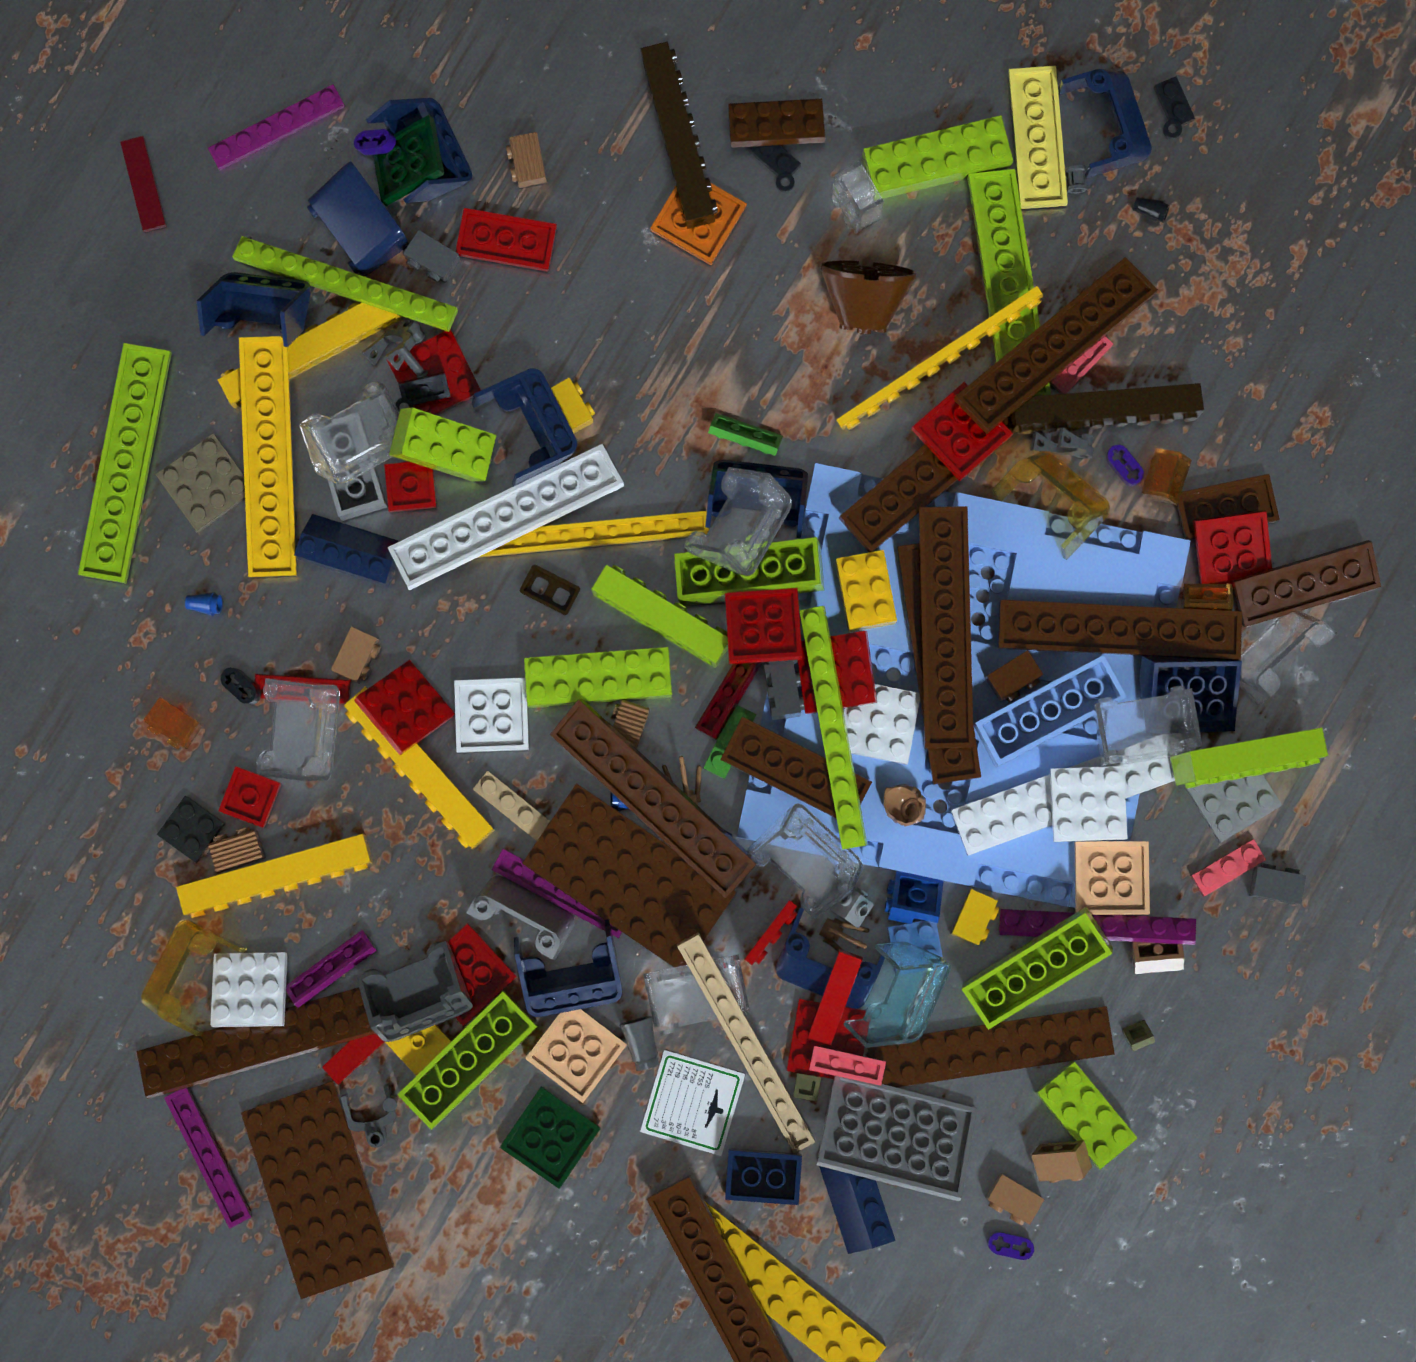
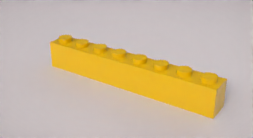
[217,302,401,409]
[344,686,495,849]
[176,834,373,919]

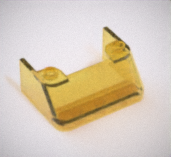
[993,451,1110,560]
[141,920,247,1036]

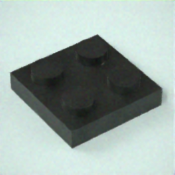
[157,796,225,863]

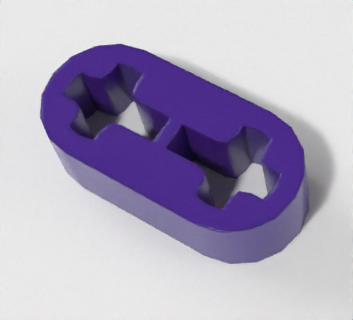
[354,129,396,155]
[1106,445,1144,486]
[988,1232,1034,1260]

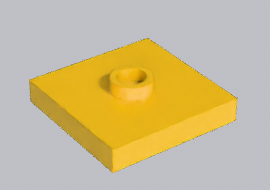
[385,1025,452,1076]

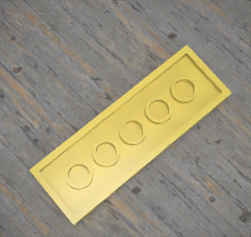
[1008,66,1068,209]

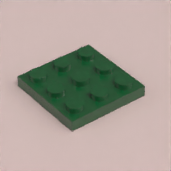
[373,115,444,206]
[499,1086,601,1189]

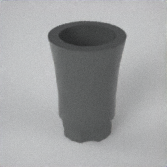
[619,1016,659,1071]

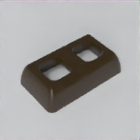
[520,565,580,615]

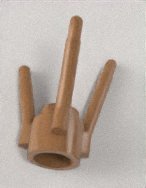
[662,756,702,805]
[819,918,870,952]

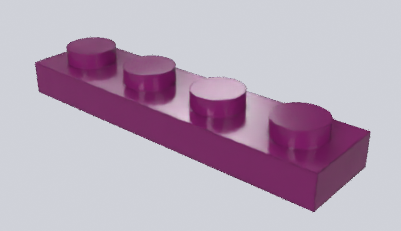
[286,930,377,1008]

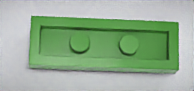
[708,413,783,456]
[703,705,757,779]

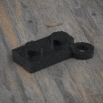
[1154,76,1195,139]
[750,145,801,192]
[395,372,451,415]

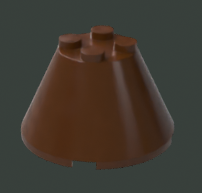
[821,260,916,334]

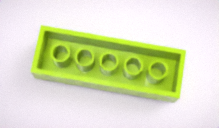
[862,115,1013,201]
[674,537,825,606]
[591,564,728,668]
[524,647,672,708]
[1170,728,1328,789]
[962,907,1113,1030]
[397,991,538,1130]

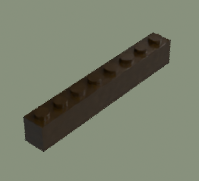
[640,41,718,229]
[1010,383,1204,435]

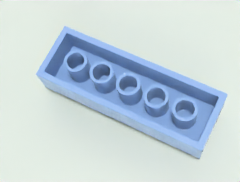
[974,655,1127,767]

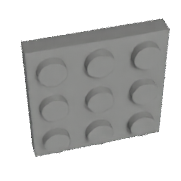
[1183,775,1282,843]

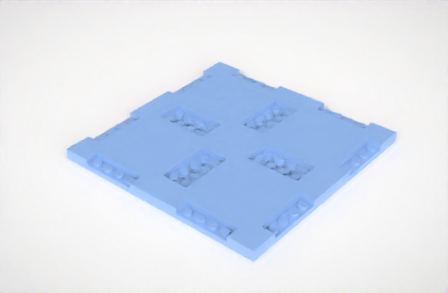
[737,463,1191,909]

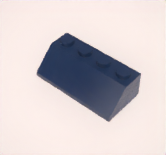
[294,514,400,588]
[819,1166,896,1254]

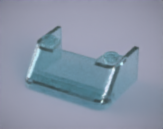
[843,942,951,1048]

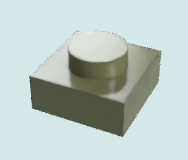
[1122,1020,1155,1051]
[793,1073,821,1102]

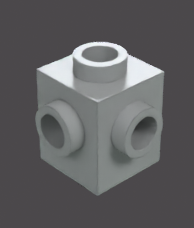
[830,886,874,928]

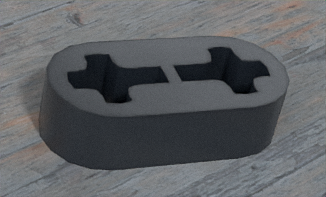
[220,667,261,705]

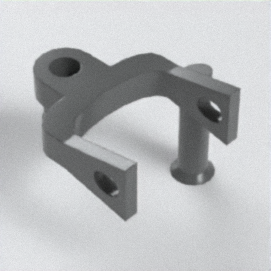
[362,318,428,378]
[1031,428,1094,459]
[341,1083,398,1148]

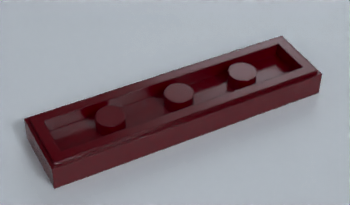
[120,136,167,233]
[695,662,763,740]

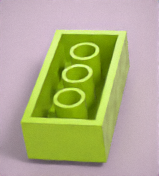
[389,408,496,482]
[1035,1061,1138,1170]

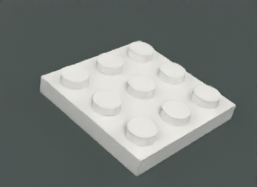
[454,678,529,753]
[844,684,920,765]
[1050,766,1128,842]
[210,952,287,1027]

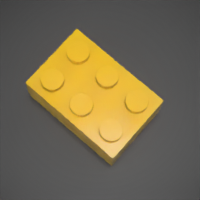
[835,550,897,633]

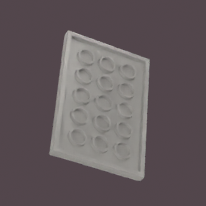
[816,1076,977,1202]

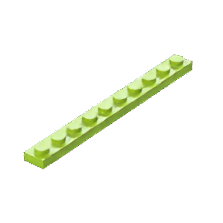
[232,236,458,332]
[799,606,868,850]

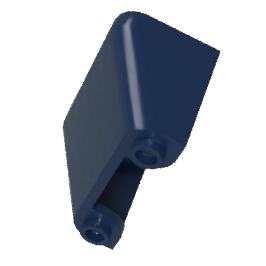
[307,161,409,277]

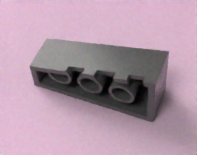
[763,660,805,721]

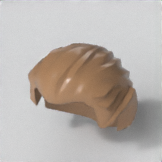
[884,784,926,826]

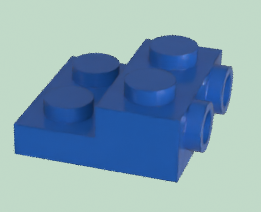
[884,871,944,924]

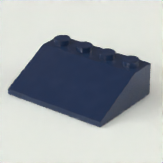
[1140,656,1242,733]

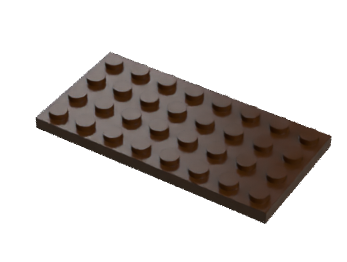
[522,783,737,972]
[241,1081,395,1299]

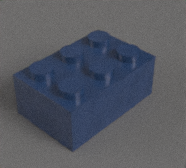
[725,1149,802,1205]

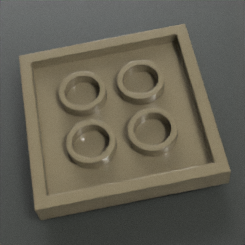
[155,433,245,533]

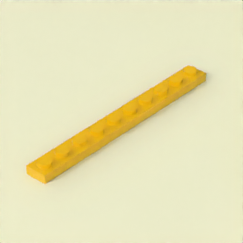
[836,286,1043,430]
[477,511,710,558]

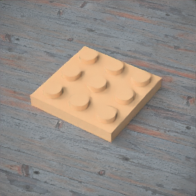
[1074,841,1150,915]
[525,1009,627,1103]

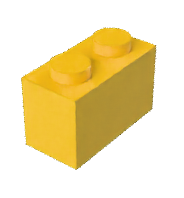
[551,377,595,434]
[950,889,1000,945]

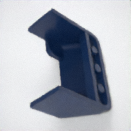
[1058,69,1152,179]
[366,98,472,203]
[196,272,311,347]
[472,368,577,486]
[705,460,808,538]
[776,907,891,1009]
[514,919,622,1017]

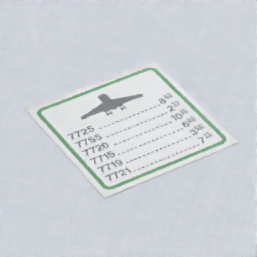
[640,1050,745,1156]

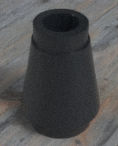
[1133,197,1170,223]

